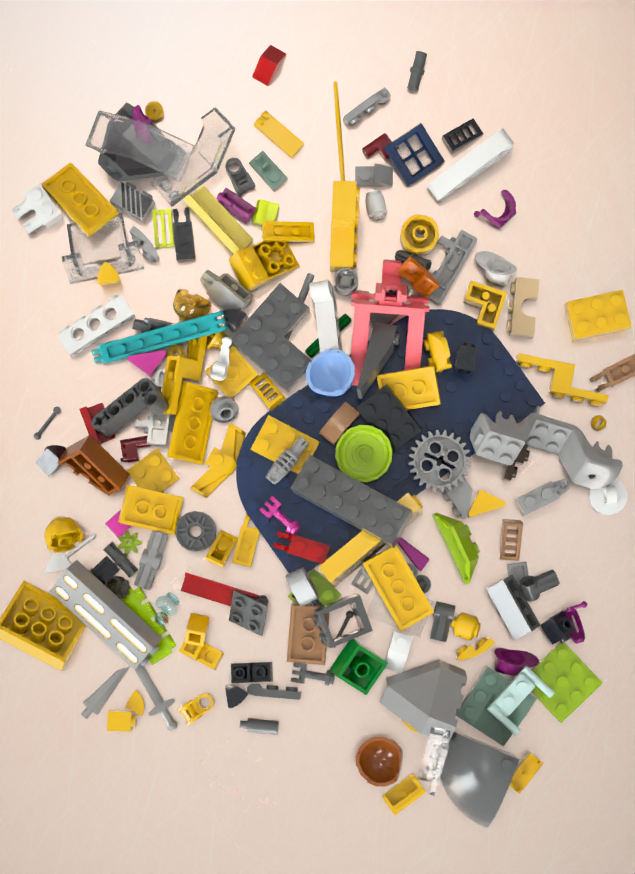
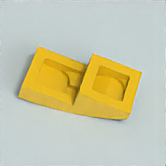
[179,642,224,670]

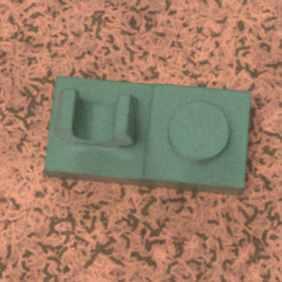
[249,150,288,191]

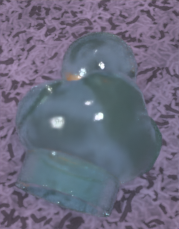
[155,592,180,625]

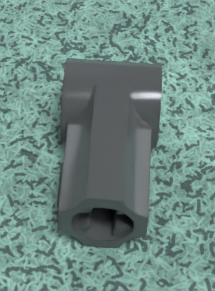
[519,569,560,602]
[430,601,456,642]

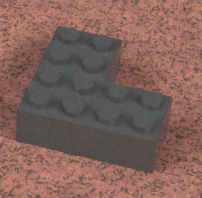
[231,283,312,392]

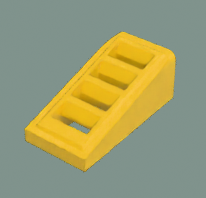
[249,372,286,411]

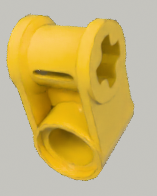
[177,693,215,726]

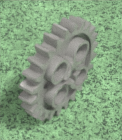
[408,430,471,493]

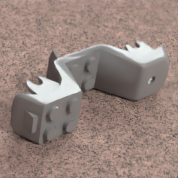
[470,406,623,490]

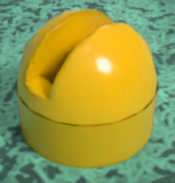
[590,415,607,431]

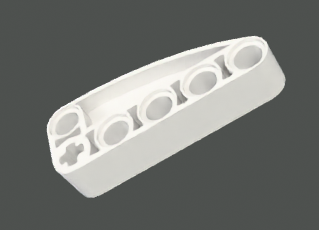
[427,128,515,202]

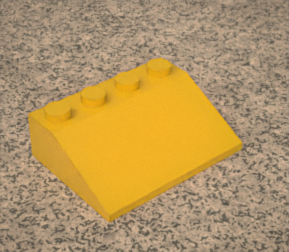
[0,580,86,671]

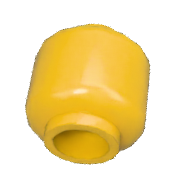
[451,612,481,640]

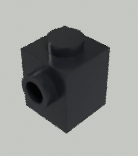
[541,610,575,645]

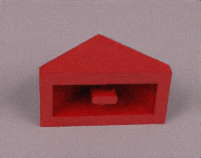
[252,44,287,86]

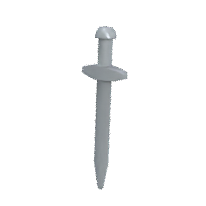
[135,664,177,731]

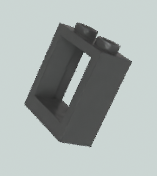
[312,593,373,648]

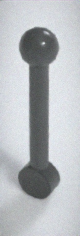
[33,406,61,440]
[334,611,354,648]

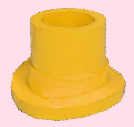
[206,325,231,350]

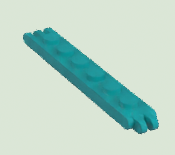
[91,310,228,364]

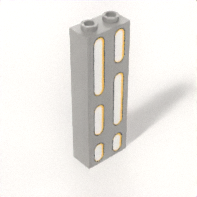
[50,560,163,670]

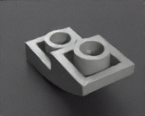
[129,225,160,262]

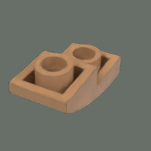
[319,402,360,445]

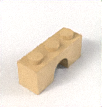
[506,277,540,338]

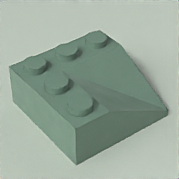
[456,666,537,746]

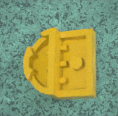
[423,330,452,373]

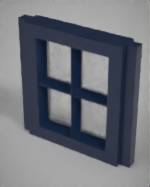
[383,123,445,186]

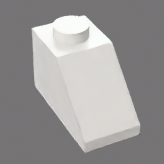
[385,631,413,673]

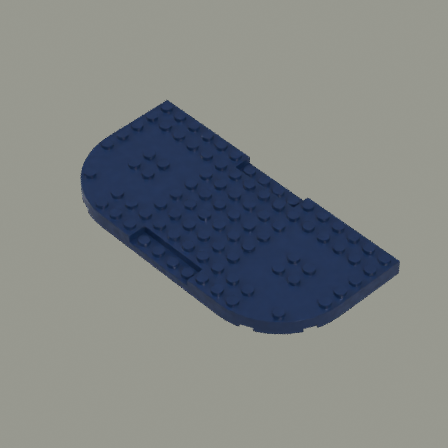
[236,309,545,573]

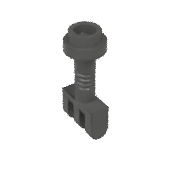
[291,663,335,686]

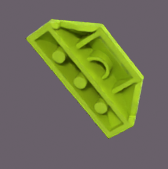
[432,513,480,585]

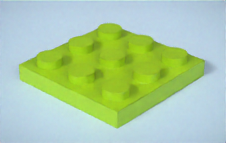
[531,642,603,723]

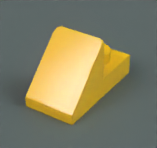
[205,530,238,567]

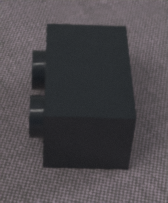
[453,343,479,376]

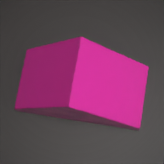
[128,350,167,378]

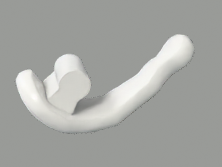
[209,337,232,381]

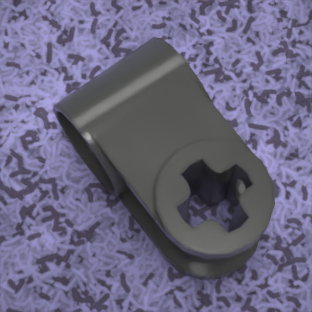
[225,158,256,196]

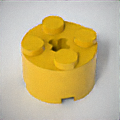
[400,214,439,256]

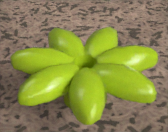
[117,530,142,555]

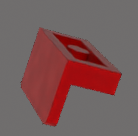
[79,403,116,444]

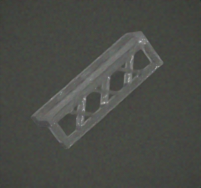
[417,727,450,796]

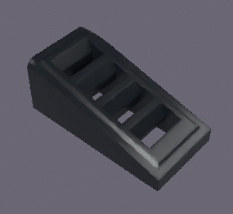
[441,118,484,154]

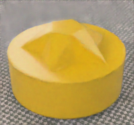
[145,101,164,121]

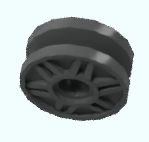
[175,511,217,552]

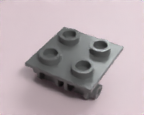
[229,590,269,636]

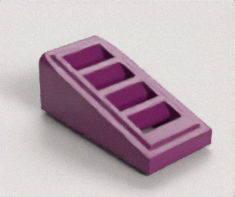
[397,537,429,572]

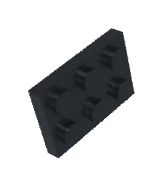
[356,384,423,453]

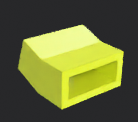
[252,199,280,226]

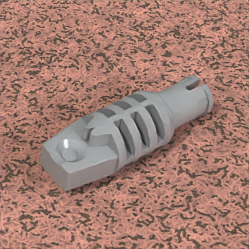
[265,436,309,484]

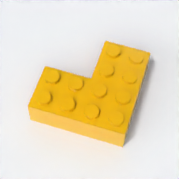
[330,181,360,272]

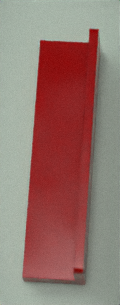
[181,572,260,606]

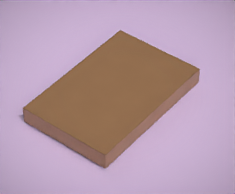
[287,604,330,665]

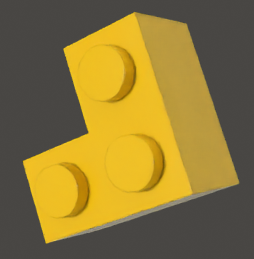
[463,281,507,332]

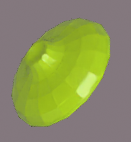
[335,425,392,482]

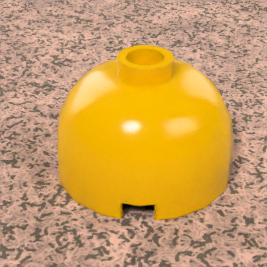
[44,516,84,553]

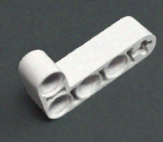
[309,279,342,353]

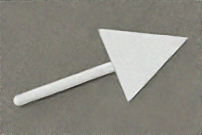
[43,534,95,574]

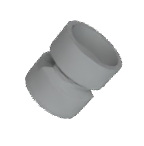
[334,268,358,296]

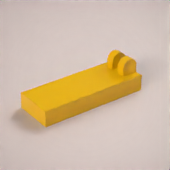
[253,110,304,158]
[261,221,314,242]

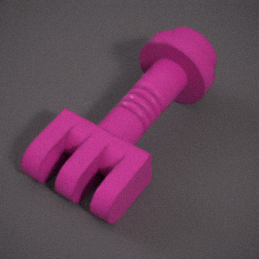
[259,496,300,535]

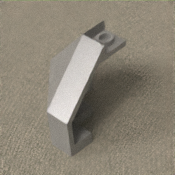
[380,660,468,744]

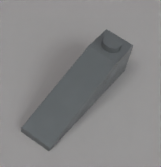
[357,322,401,399]

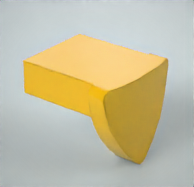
[97,262,121,286]

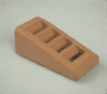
[500,519,523,561]

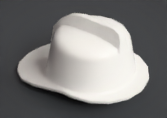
[475,251,517,287]

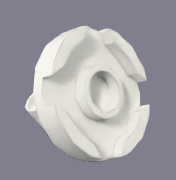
[588,479,628,515]

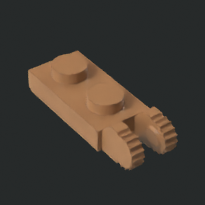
[591,354,635,392]

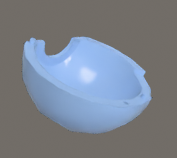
[306,349,355,396]

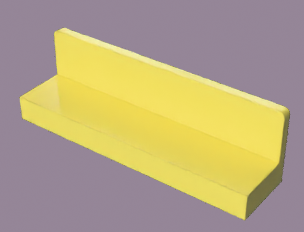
[183,185,254,254]

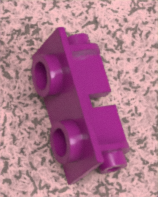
[216,187,256,224]

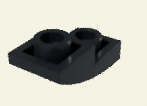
[231,662,273,683]

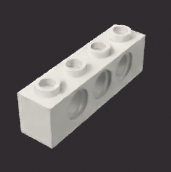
[57,294,135,357]

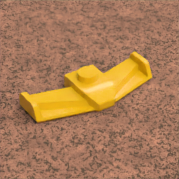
[190,423,246,498]

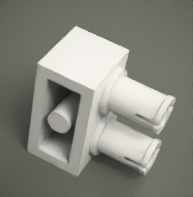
[11,183,63,234]

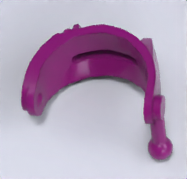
[474,189,517,228]
[564,601,587,644]

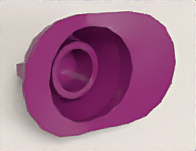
[494,648,539,676]

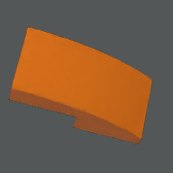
[398,256,439,298]

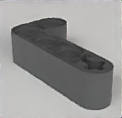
[91,378,168,437]

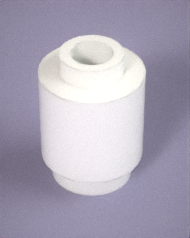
[365,190,388,220]

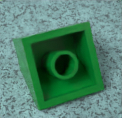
[330,639,388,695]

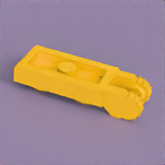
[232,513,260,567]

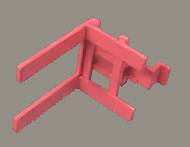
[351,259,429,386]

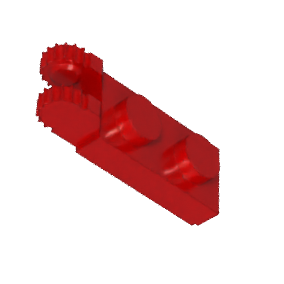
[273,531,330,564]

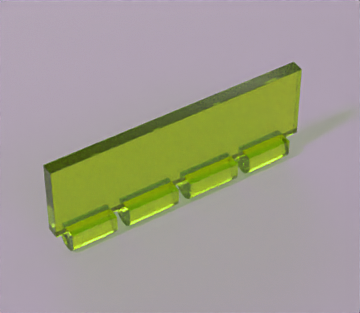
[117,587,177,665]

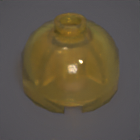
[173,289,212,321]

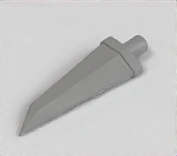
[81,666,130,719]

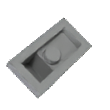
[355,163,393,187]

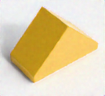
[467,489,506,518]

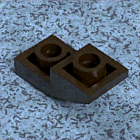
[502,444,530,482]

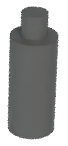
[240,718,279,735]

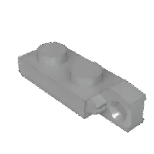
[343,87,391,125]

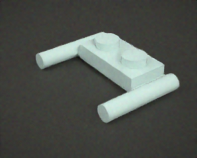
[487,666,555,736]

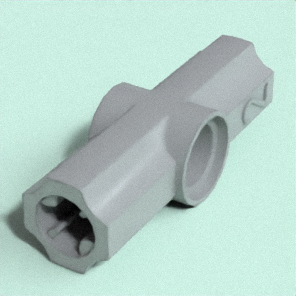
[134,530,169,590]

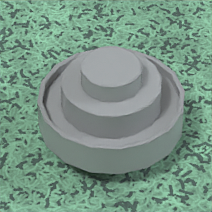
[210,396,239,423]

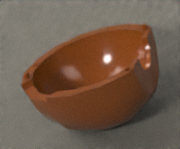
[356,737,403,787]

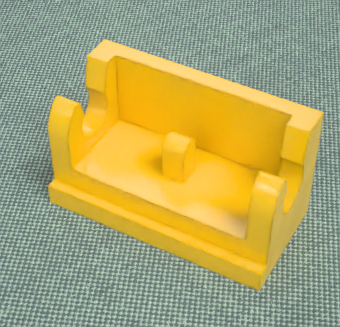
[509,751,544,794]
[382,773,426,815]

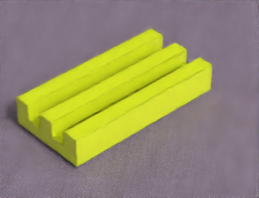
[152,208,174,248]

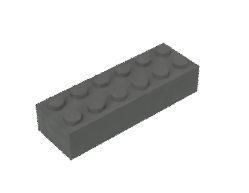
[291,455,413,548]

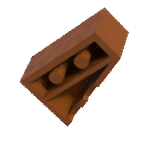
[57,435,130,496]

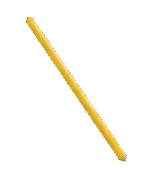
[333,81,345,181]

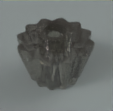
[104,576,131,600]

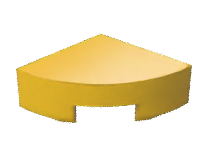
[125,690,144,716]

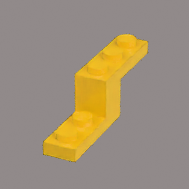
[162,335,208,415]
[516,353,609,407]

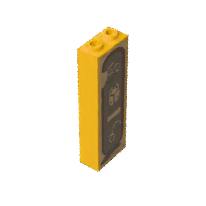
[318,493,423,588]

